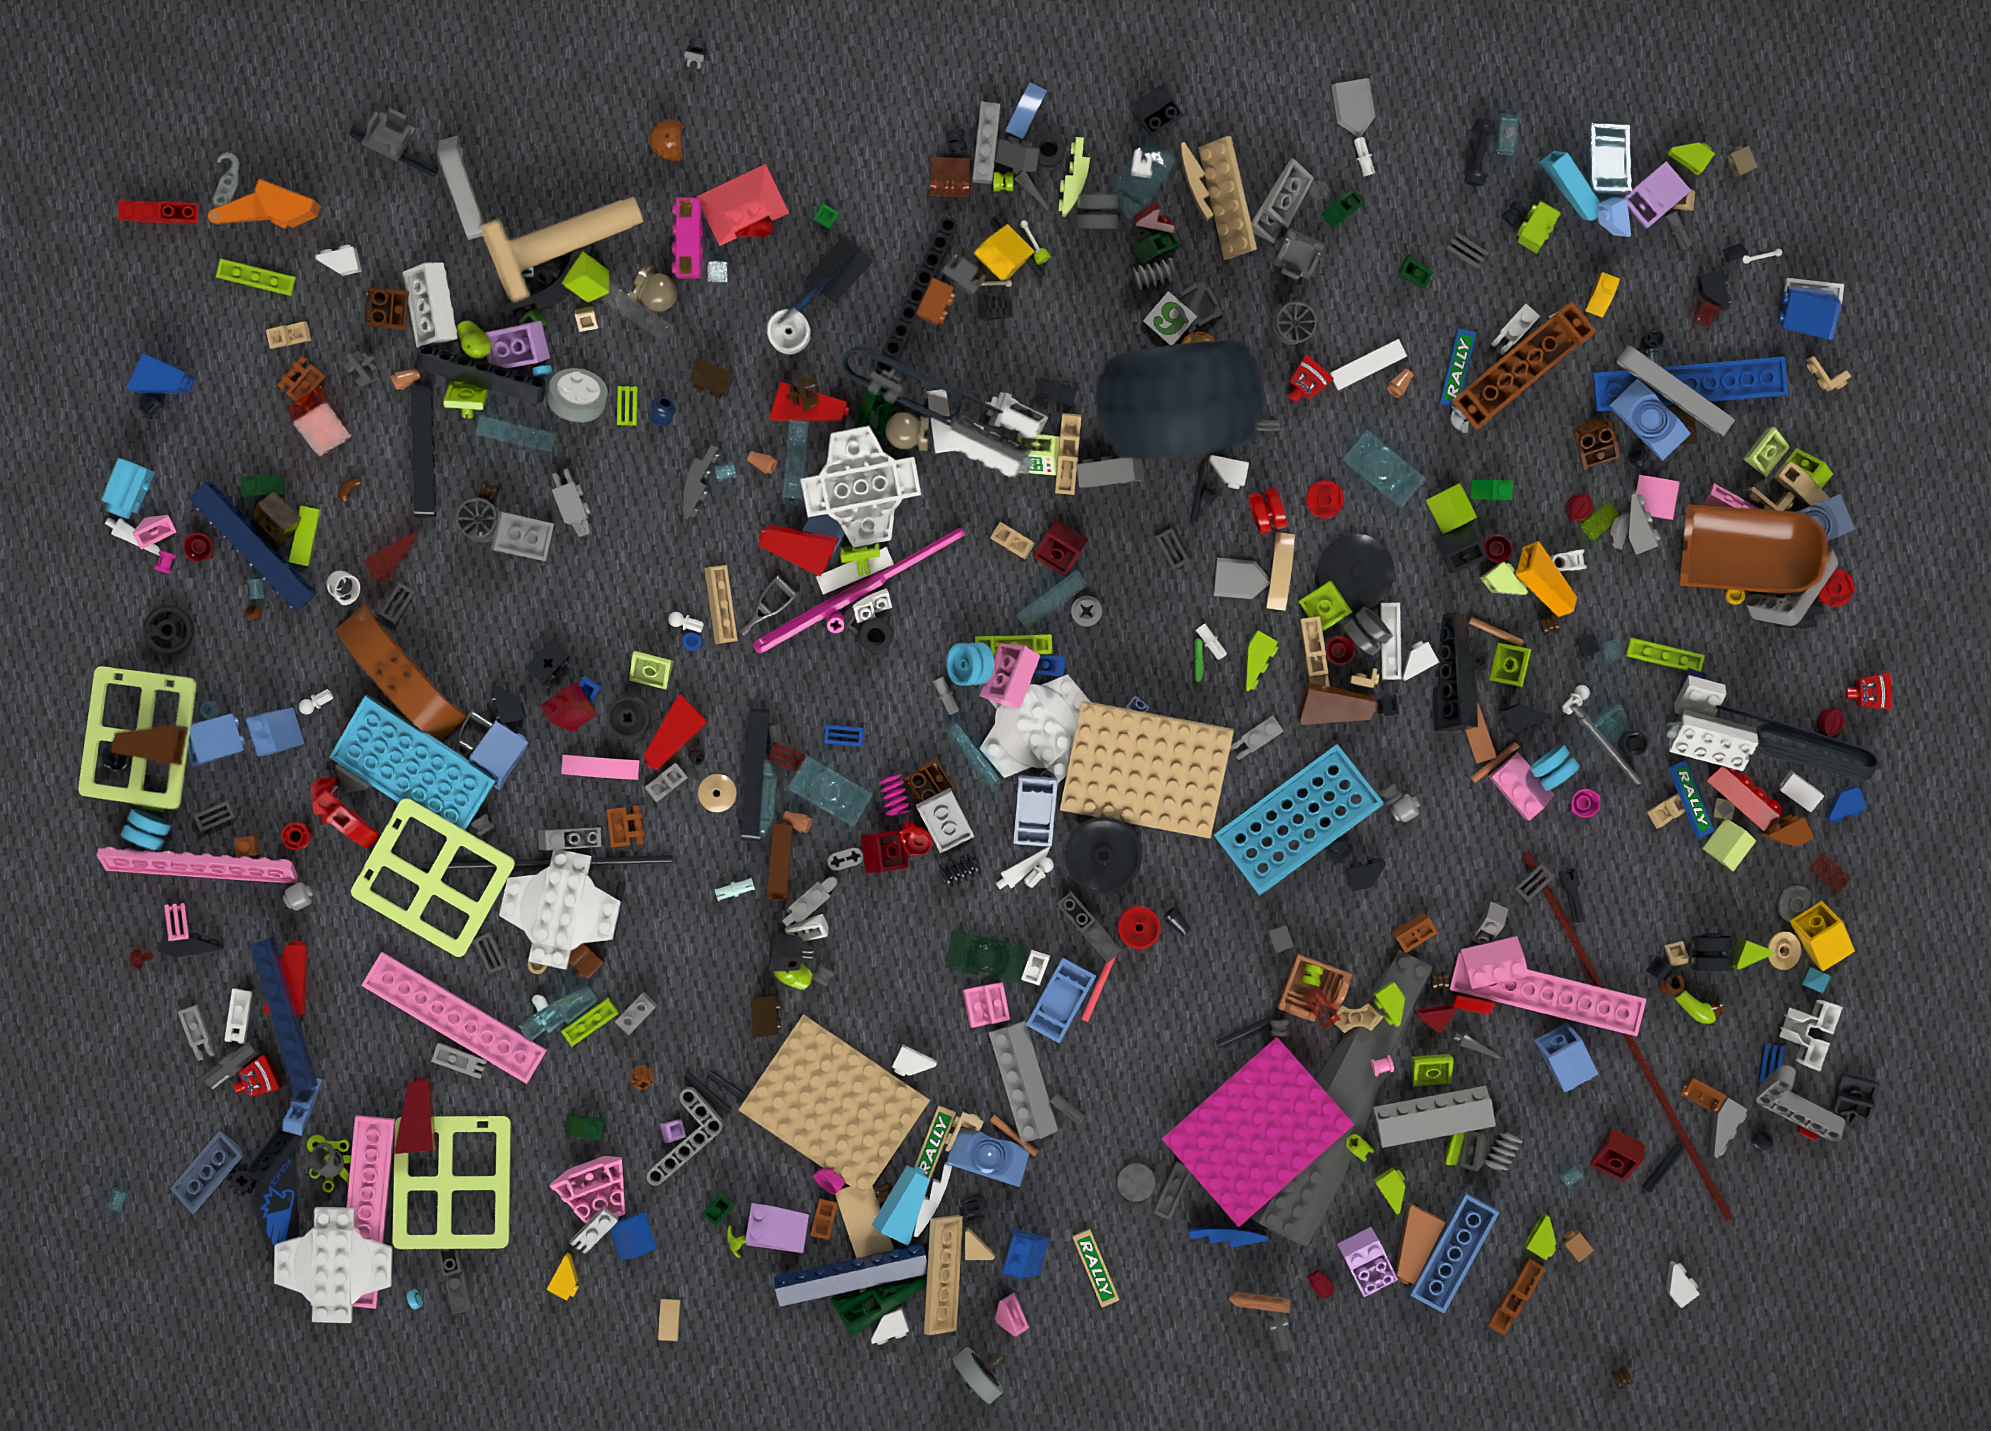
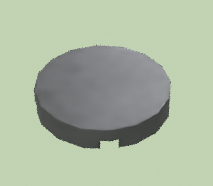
[1777,885,1816,922]
[1117,1163,1155,1201]

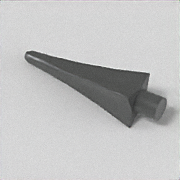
[1012,169,1049,210]
[1452,1032,1501,1059]

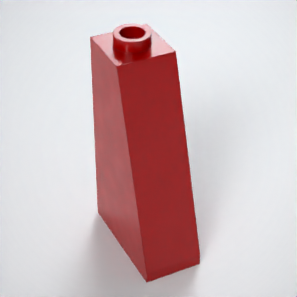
[769,382,850,422]
[758,524,839,576]
[643,694,708,770]
[263,941,309,1015]

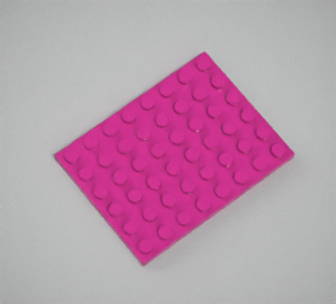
[1162,1037,1354,1227]

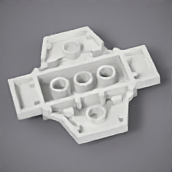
[800,426,921,548]
[980,674,1090,782]
[499,849,621,969]
[274,1207,393,1323]

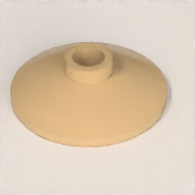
[698,774,736,812]
[1767,932,1801,970]

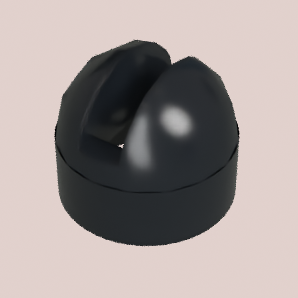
[688,748,705,765]

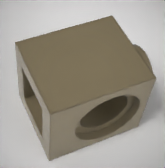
[1727,146,1757,178]

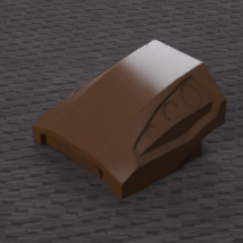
[364,287,410,330]
[1572,419,1621,470]
[903,757,958,804]

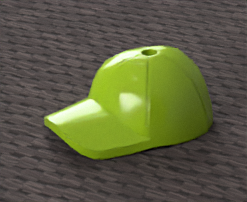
[457,321,492,360]
[773,962,812,990]

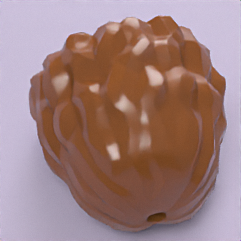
[648,119,684,162]

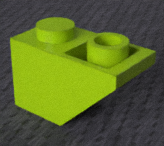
[1373,981,1405,1027]

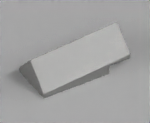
[1251,158,1314,244]

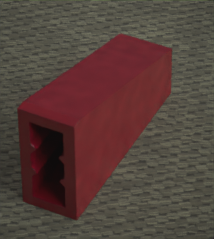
[394,1077,437,1154]

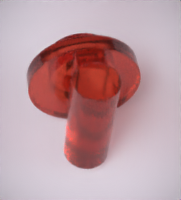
[129,949,153,968]

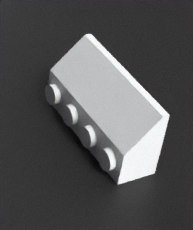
[403,263,458,348]

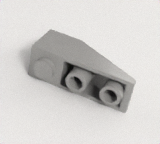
[1629,490,1661,555]
[538,827,601,850]
[1710,1097,1747,1158]

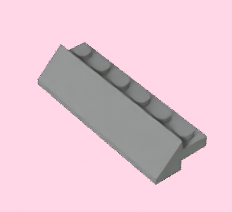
[989,1021,1058,1143]
[1373,1086,1495,1148]

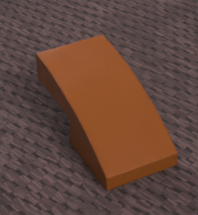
[810,1198,838,1240]

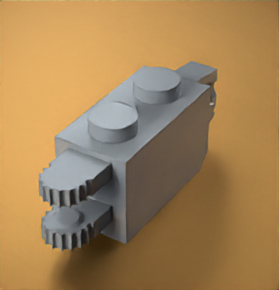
[552,468,591,537]
[782,876,838,926]

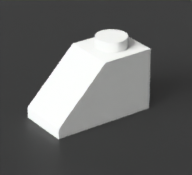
[1209,455,1249,489]
[1402,641,1439,681]
[892,1045,937,1076]

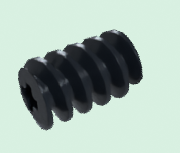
[939,853,982,887]

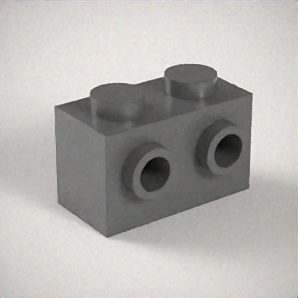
[995,136,1040,172]

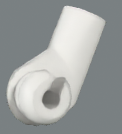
[532,995,549,1024]

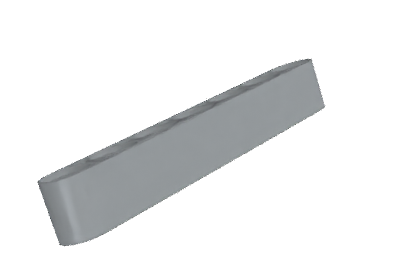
[1616,345,1735,437]

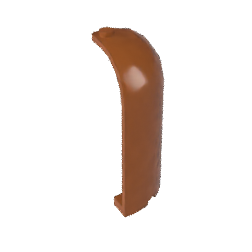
[1680,504,1832,593]

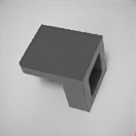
[1267,925,1294,953]

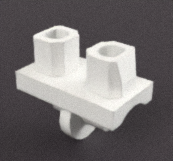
[985,392,1018,427]

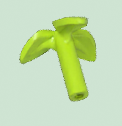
[727,1225,747,1258]

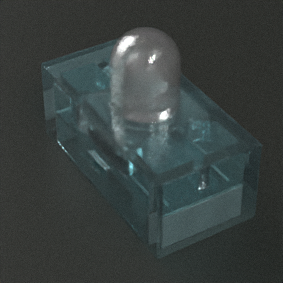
[1495,114,1520,156]

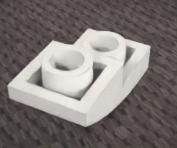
[853,588,892,623]

